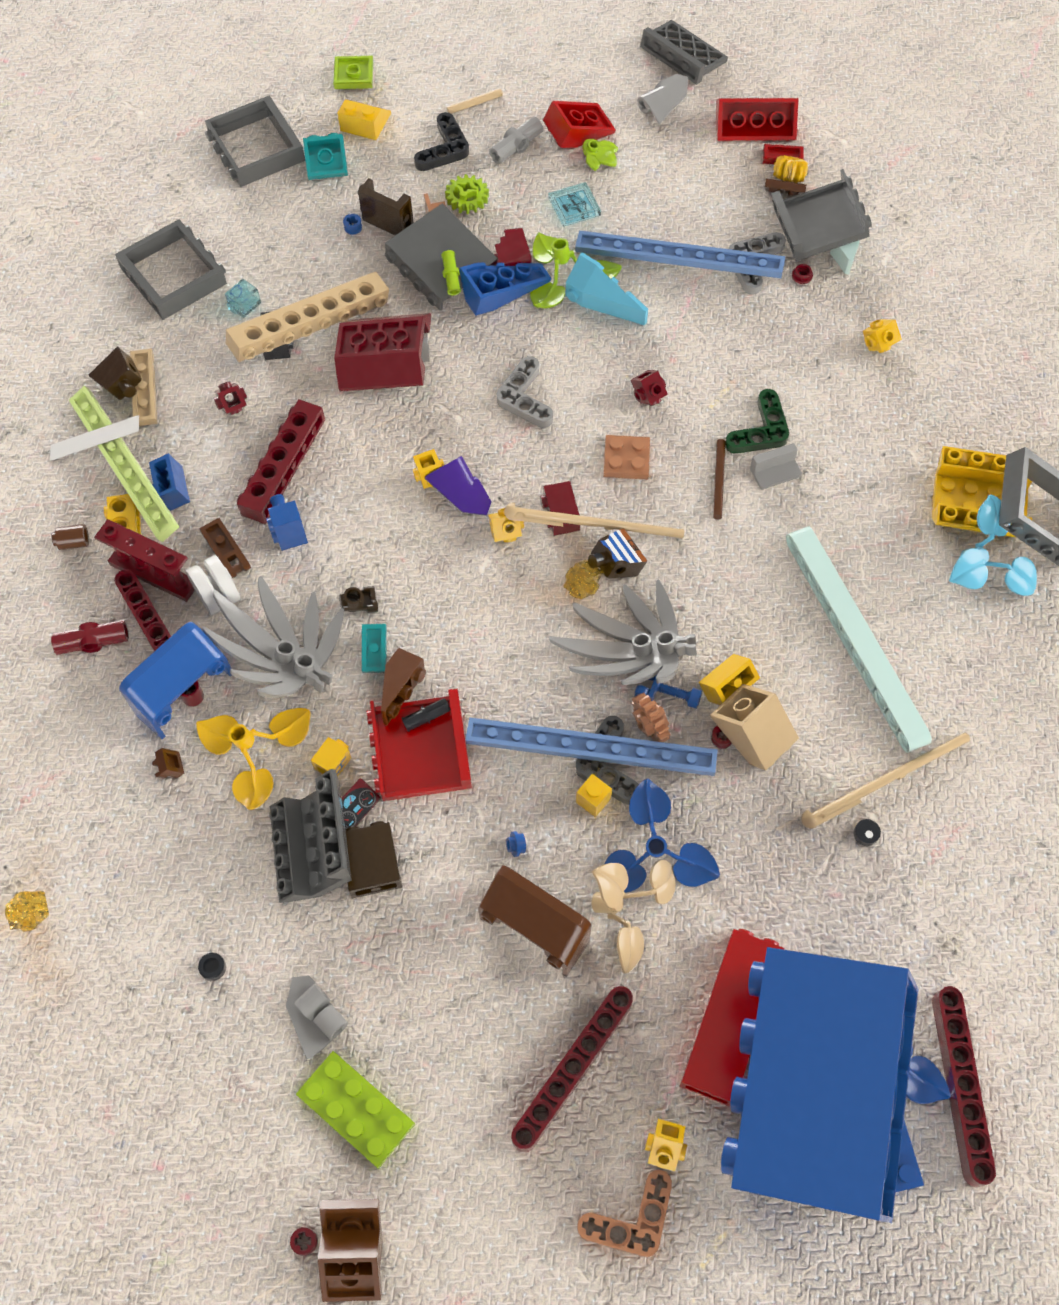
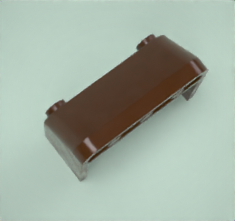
[478,865,592,977]

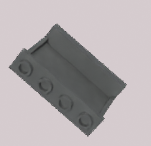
[771,169,872,261]
[385,203,498,311]

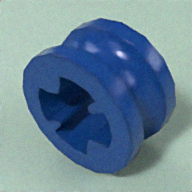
[343,214,362,235]

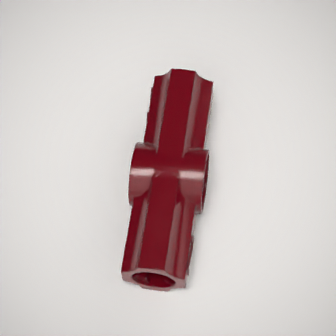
[51,620,129,655]

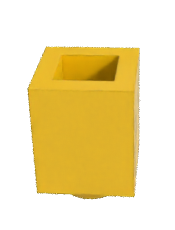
[311,737,351,776]
[576,774,612,817]

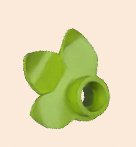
[582,139,618,171]

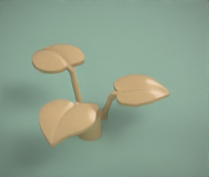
[591,860,676,974]

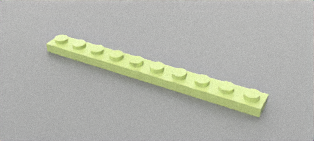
[69,386,179,542]

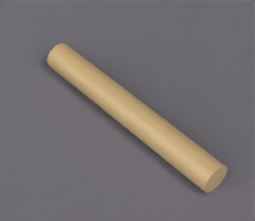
[447,89,503,114]

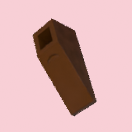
[381,648,426,726]

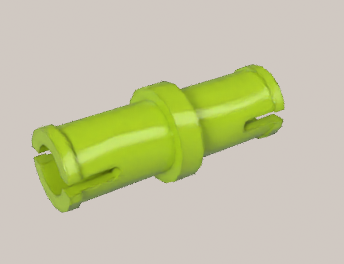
[441,250,461,296]

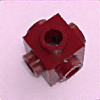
[630,370,668,406]
[213,381,247,415]

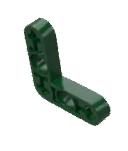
[725,389,789,454]

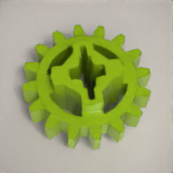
[445,174,489,214]

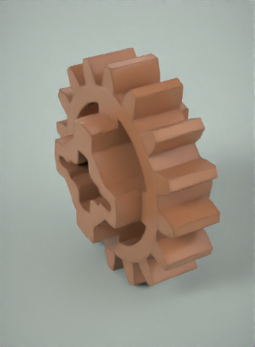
[631,692,671,742]

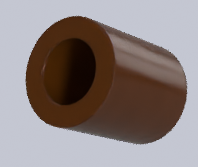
[51,524,89,550]

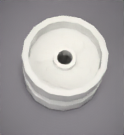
[185,555,241,616]

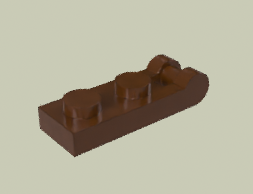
[199,518,251,579]

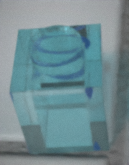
[225,278,261,318]

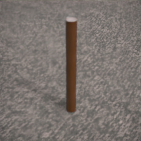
[713,439,726,520]

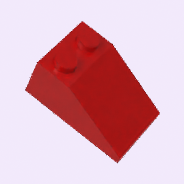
[543,101,616,148]

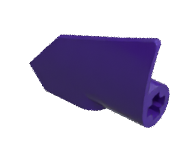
[425,456,492,516]

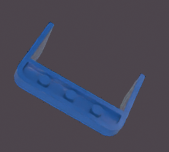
[119,622,232,739]

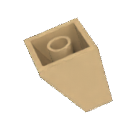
[710,684,799,770]

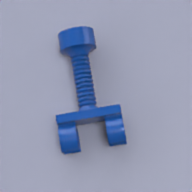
[634,667,703,709]

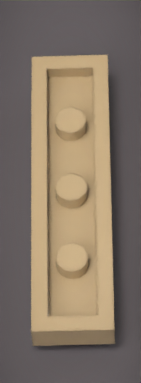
[130,348,158,426]

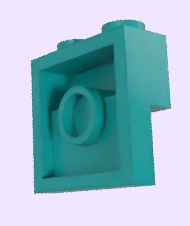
[303,133,348,180]

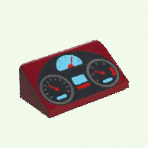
[342,778,381,829]

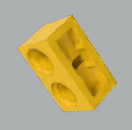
[104,494,141,534]

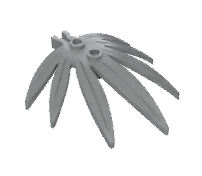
[203,576,344,698]
[549,579,697,685]

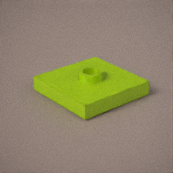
[333,55,374,89]

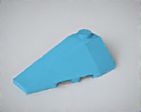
[565,252,648,325]

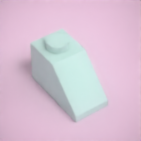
[830,240,860,275]

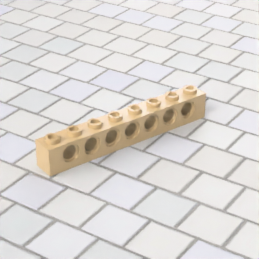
[225,271,389,362]

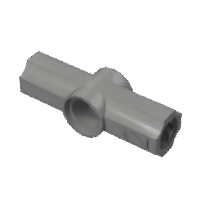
[489,117,543,164]

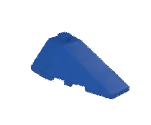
[459,262,552,316]

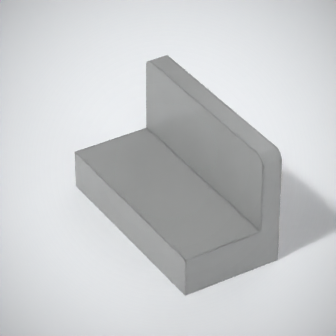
[750,443,802,490]

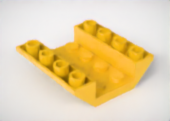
[931,446,1032,538]

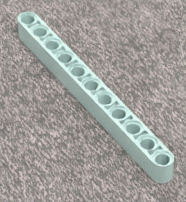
[786,526,932,753]

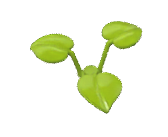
[530,232,622,308]

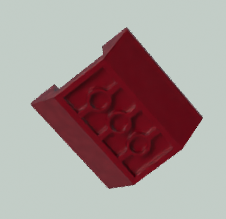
[334,313,431,391]

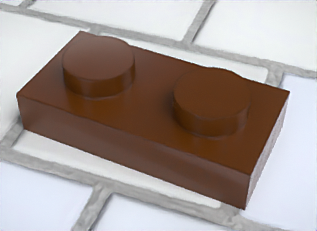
[765,178,807,196]

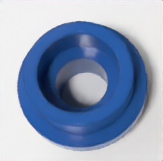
[506,831,526,857]

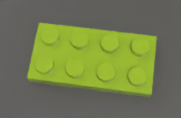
[296,1051,415,1169]

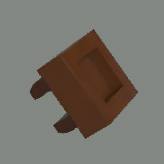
[152,748,185,779]

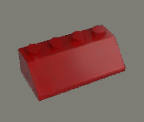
[716,98,799,141]

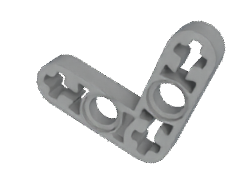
[729,232,786,295]
[497,356,553,428]

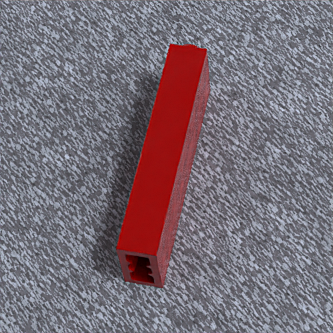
[679,929,785,1107]

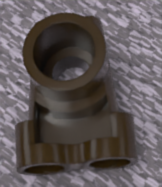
[339,586,378,613]

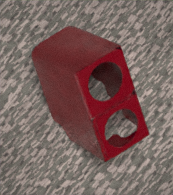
[494,228,532,266]

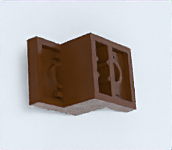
[318,1199,383,1302]

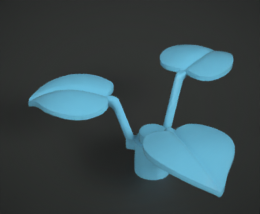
[949,495,1037,596]

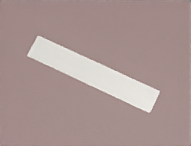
[50,415,139,461]

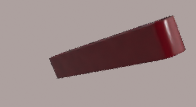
[114,569,204,707]
[511,986,633,1152]
[932,986,996,1188]

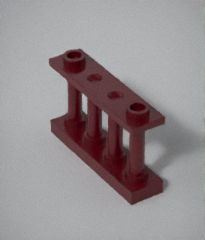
[94,519,195,602]

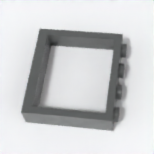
[205,95,306,187]
[115,219,227,320]
[999,447,1059,566]

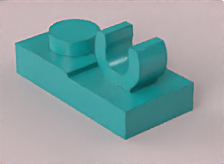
[362,624,387,673]

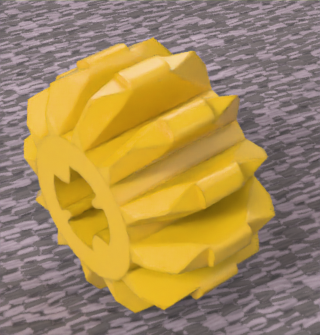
[773,155,808,183]

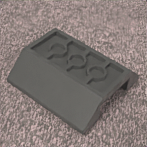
[269,769,352,903]

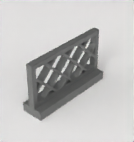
[640,20,728,85]

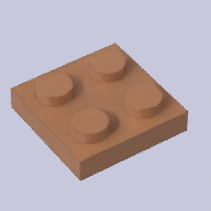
[603,435,650,480]

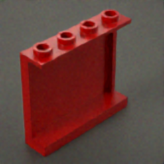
[366,688,472,801]

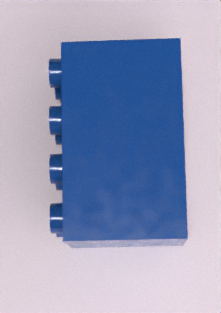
[721,947,919,1224]

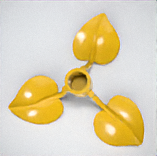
[196,708,311,810]

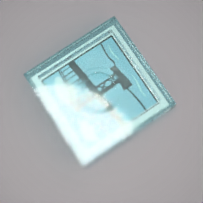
[548,182,601,227]

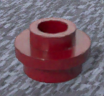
[792,264,813,284]

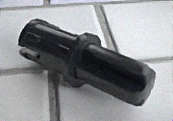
[401,698,451,732]

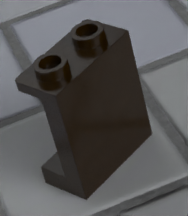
[358,178,414,236]
[345,821,403,899]

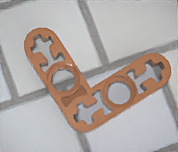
[577,1170,672,1257]

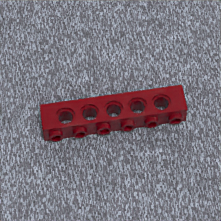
[237,399,325,524]

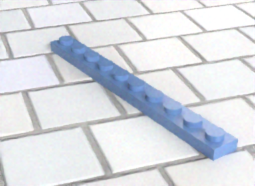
[575,230,785,279]
[465,717,718,776]

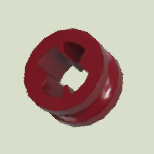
[711,726,732,749]
[290,1227,318,1256]

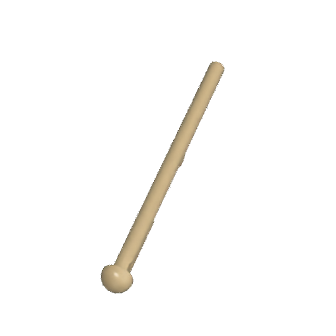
[504,502,685,538]
[801,733,970,829]

